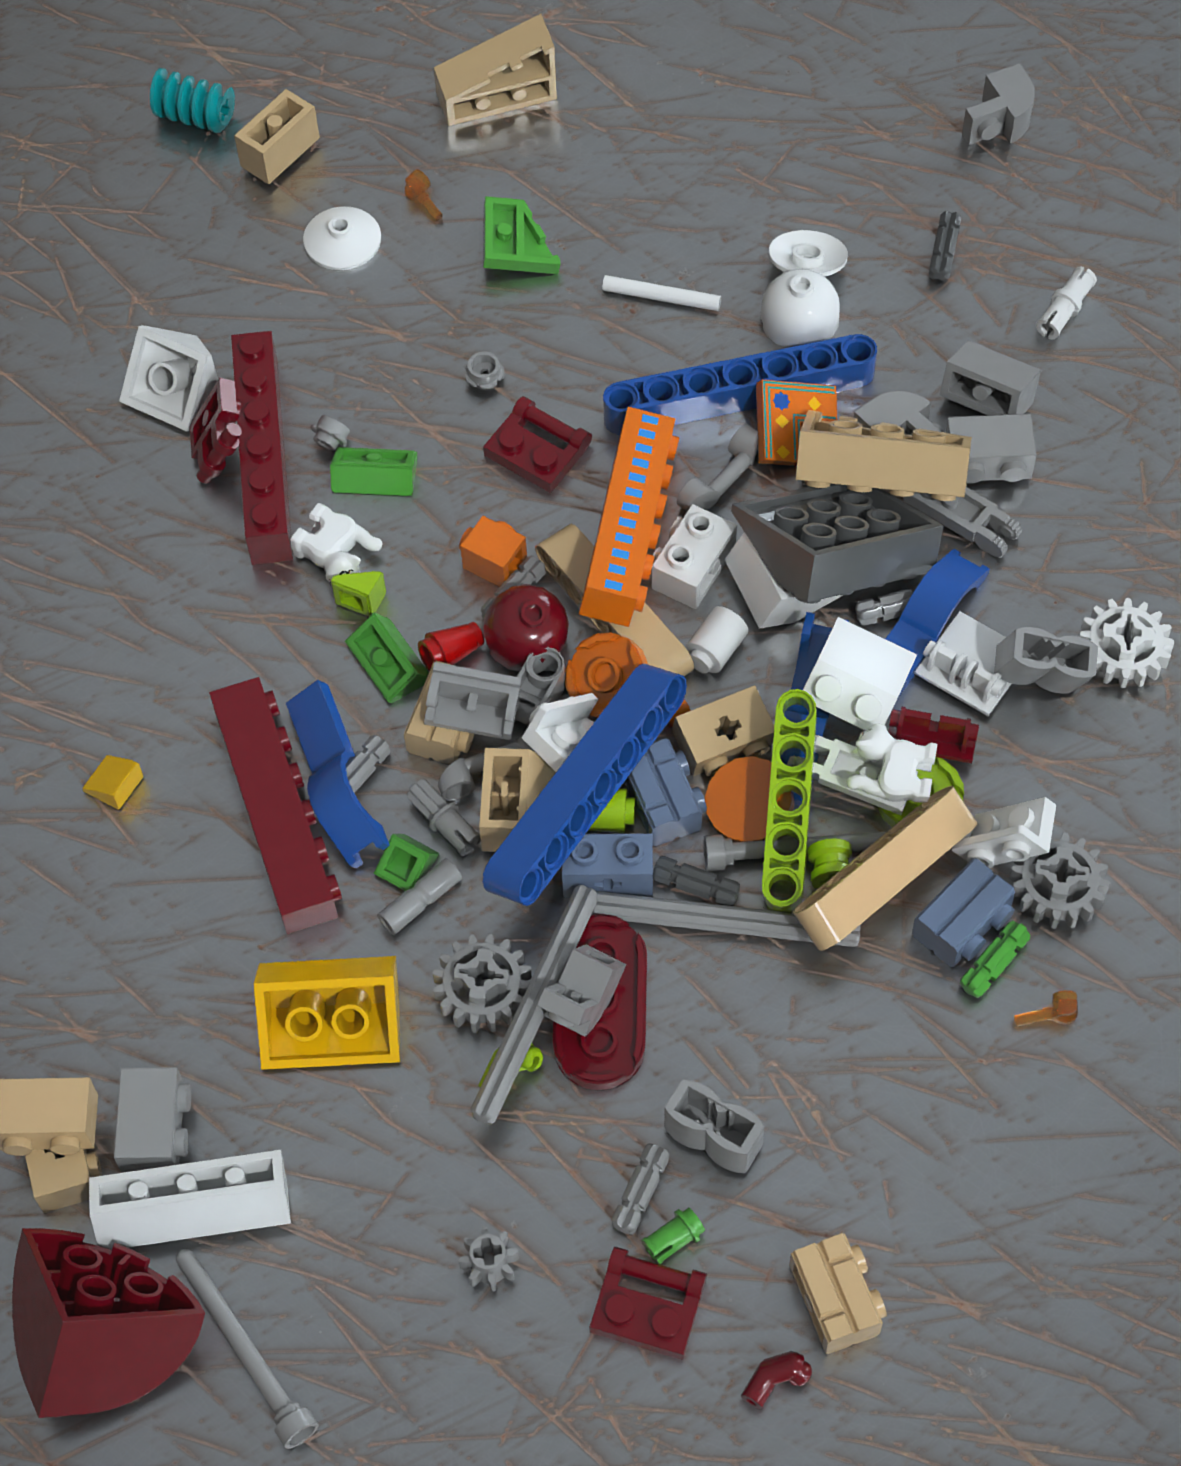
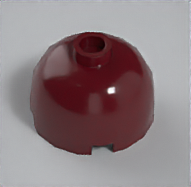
[482,584,569,672]

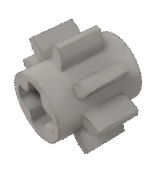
[458,1226,519,1291]

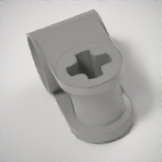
[515,647,566,726]

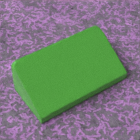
[330,447,418,496]
[345,613,429,704]

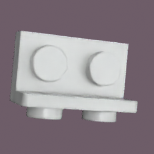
[522,693,598,772]
[952,797,1056,868]

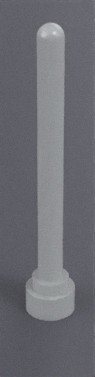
[703,831,887,871]
[176,1249,319,1449]

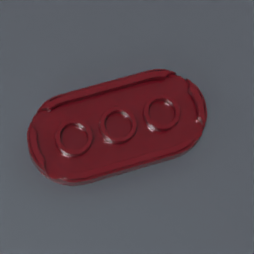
[553,914,647,1090]

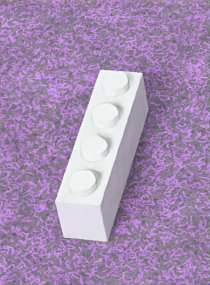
[89,1150,291,1250]

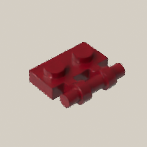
[190,377,242,484]

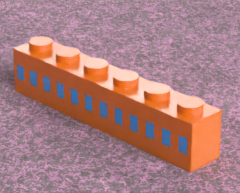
[579,406,679,627]

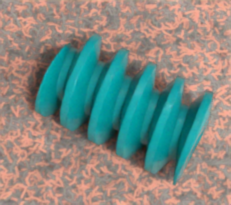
[150,68,235,133]

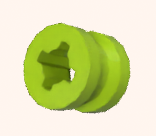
[807,838,852,889]

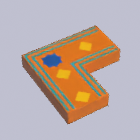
[756,380,838,466]

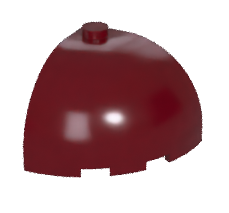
[12,1228,205,1418]

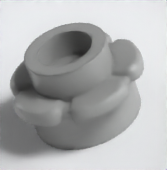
[465,352,504,390]
[311,415,350,451]

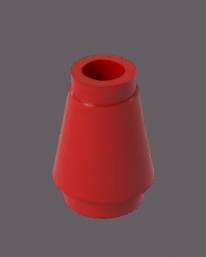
[418,622,484,671]

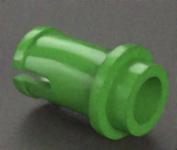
[641,1207,705,1265]

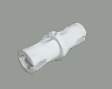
[1036,266,1097,340]

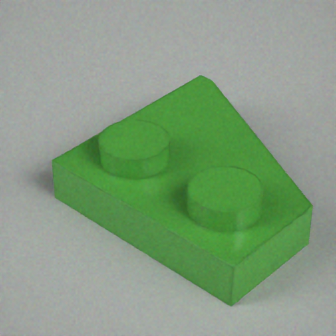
[483,196,560,274]

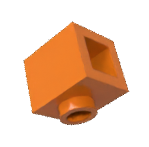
[459,516,527,587]

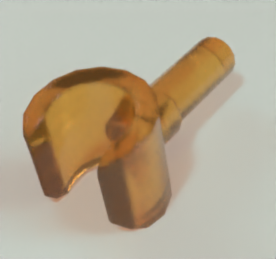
[405,169,443,221]
[1014,990,1078,1027]

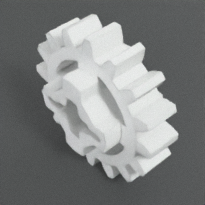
[1079,598,1174,688]

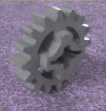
[1009,832,1110,929]
[433,933,532,1033]

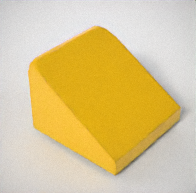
[82,755,144,810]

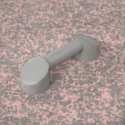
[677,424,758,512]
[438,737,535,801]

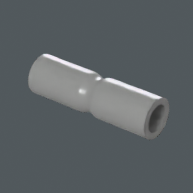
[377,858,462,935]

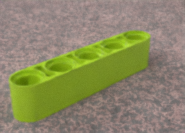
[762,689,817,913]

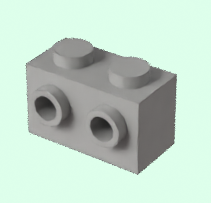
[940,340,1041,416]
[946,414,1037,483]
[114,1067,191,1173]

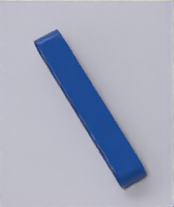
[603,334,877,435]
[482,663,687,906]

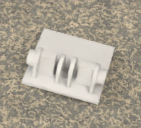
[914,611,1012,716]

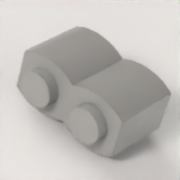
[994,627,1098,693]
[664,1080,764,1173]

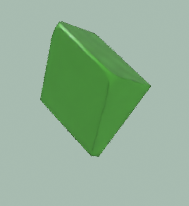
[373,834,439,891]

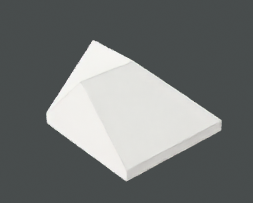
[119,325,218,431]

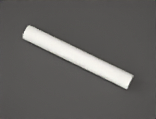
[602,275,721,311]

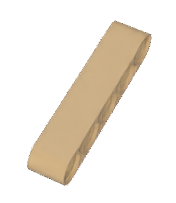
[535,523,694,676]
[793,786,978,951]

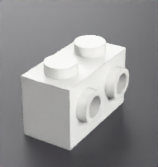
[651,504,737,609]

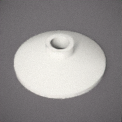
[303,207,381,271]
[768,230,848,276]

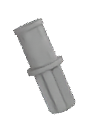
[407,779,481,856]

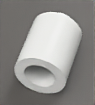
[685,606,748,673]

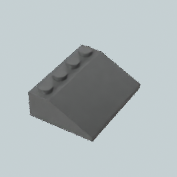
[731,484,944,604]

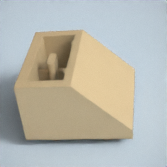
[479,748,556,852]

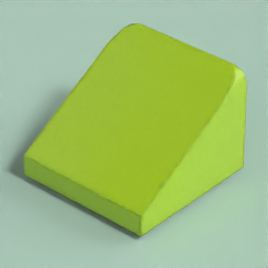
[331,571,386,617]

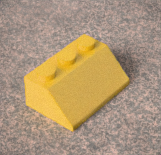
[253,956,400,1070]

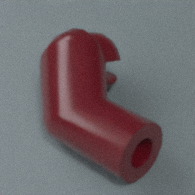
[741,1351,812,1409]

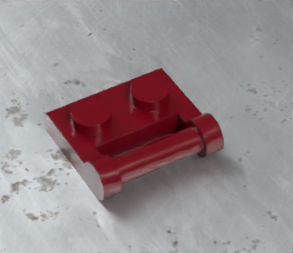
[483,396,592,493]
[589,1246,707,1360]

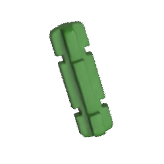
[960,921,1031,998]

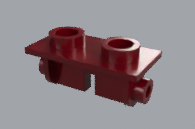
[888,706,979,764]

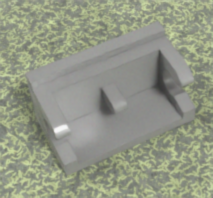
[424,662,521,740]

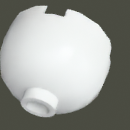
[761,269,840,348]

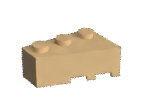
[434,14,557,126]

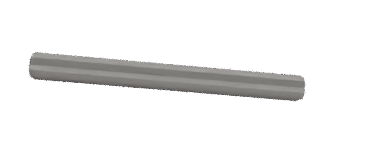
[471,885,598,1124]
[592,891,861,947]

